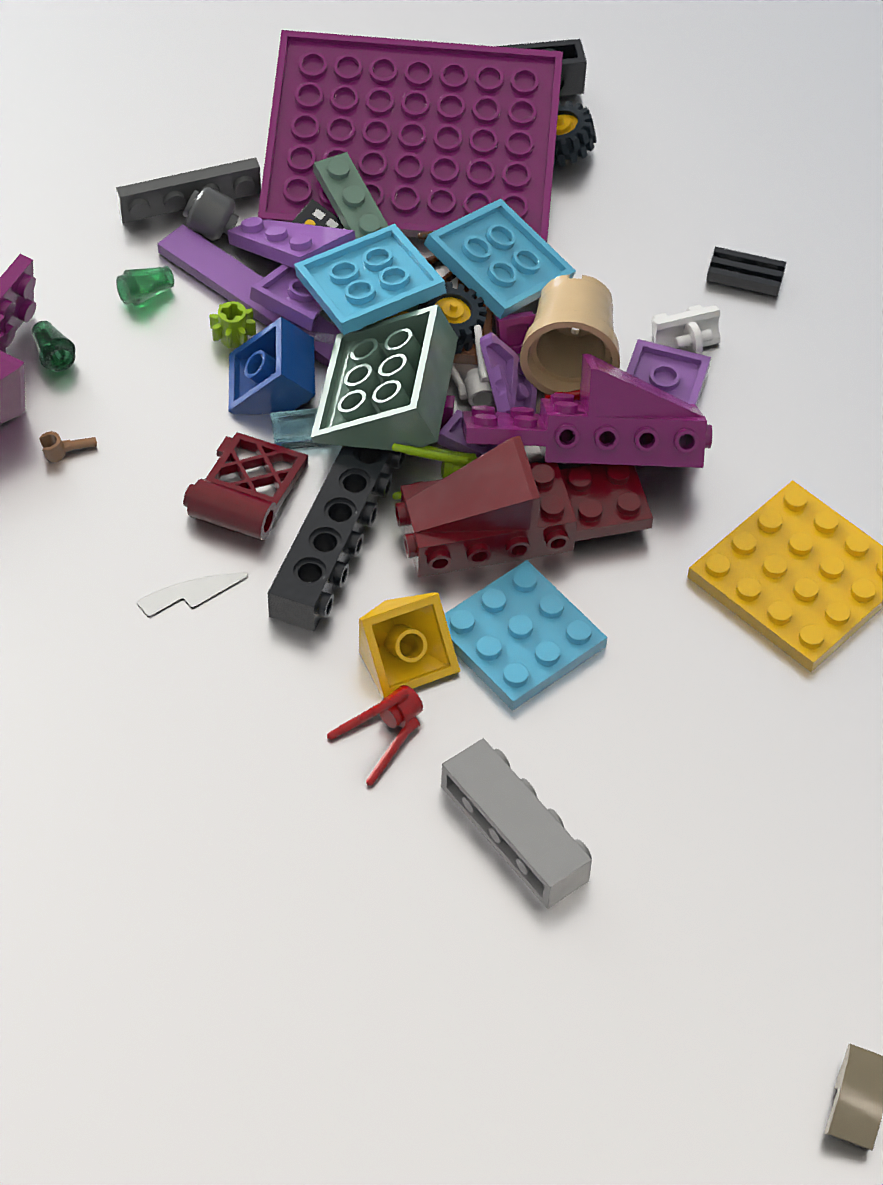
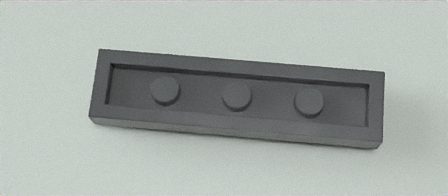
[116,157,261,223]

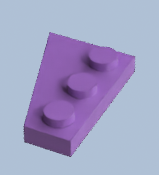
[228,217,356,268]

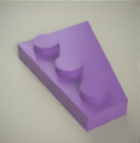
[249,264,322,332]

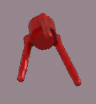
[327,685,423,786]

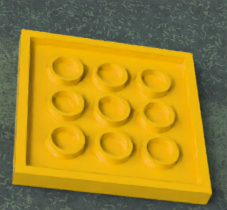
[687,480,883,672]

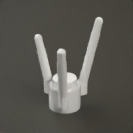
[451,325,495,406]

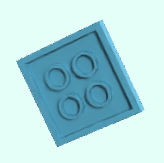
[424,199,576,319]
[294,224,446,335]
[445,560,608,711]

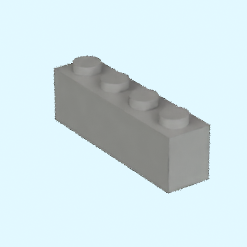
[441,738,592,909]

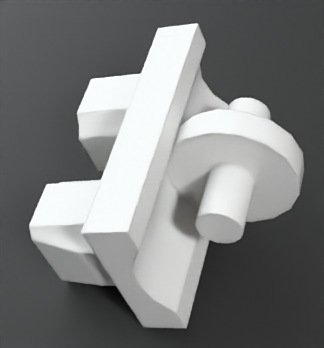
[652,305,721,354]

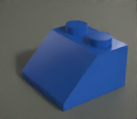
[228,317,315,415]

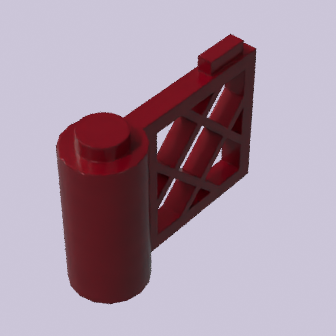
[183,432,308,540]

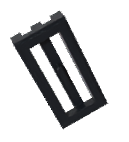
[706,246,786,296]

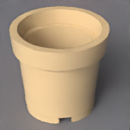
[520,274,620,394]

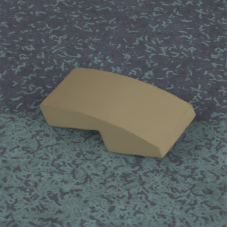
[824,1044,883,1150]

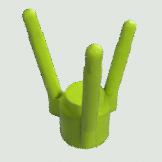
[392,443,477,500]

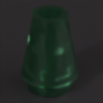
[116,266,174,306]
[31,321,76,372]

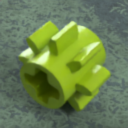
[209,301,256,348]

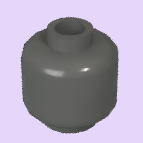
[183,187,239,241]

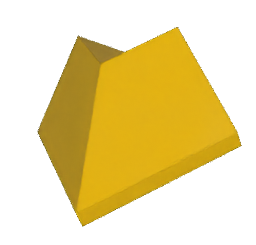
[359,592,460,698]

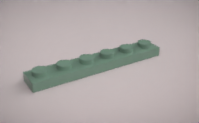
[313,152,419,312]

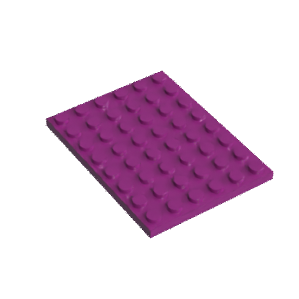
[258,30,563,242]

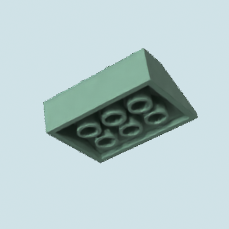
[311,304,458,451]

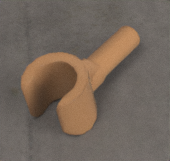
[39,431,97,462]

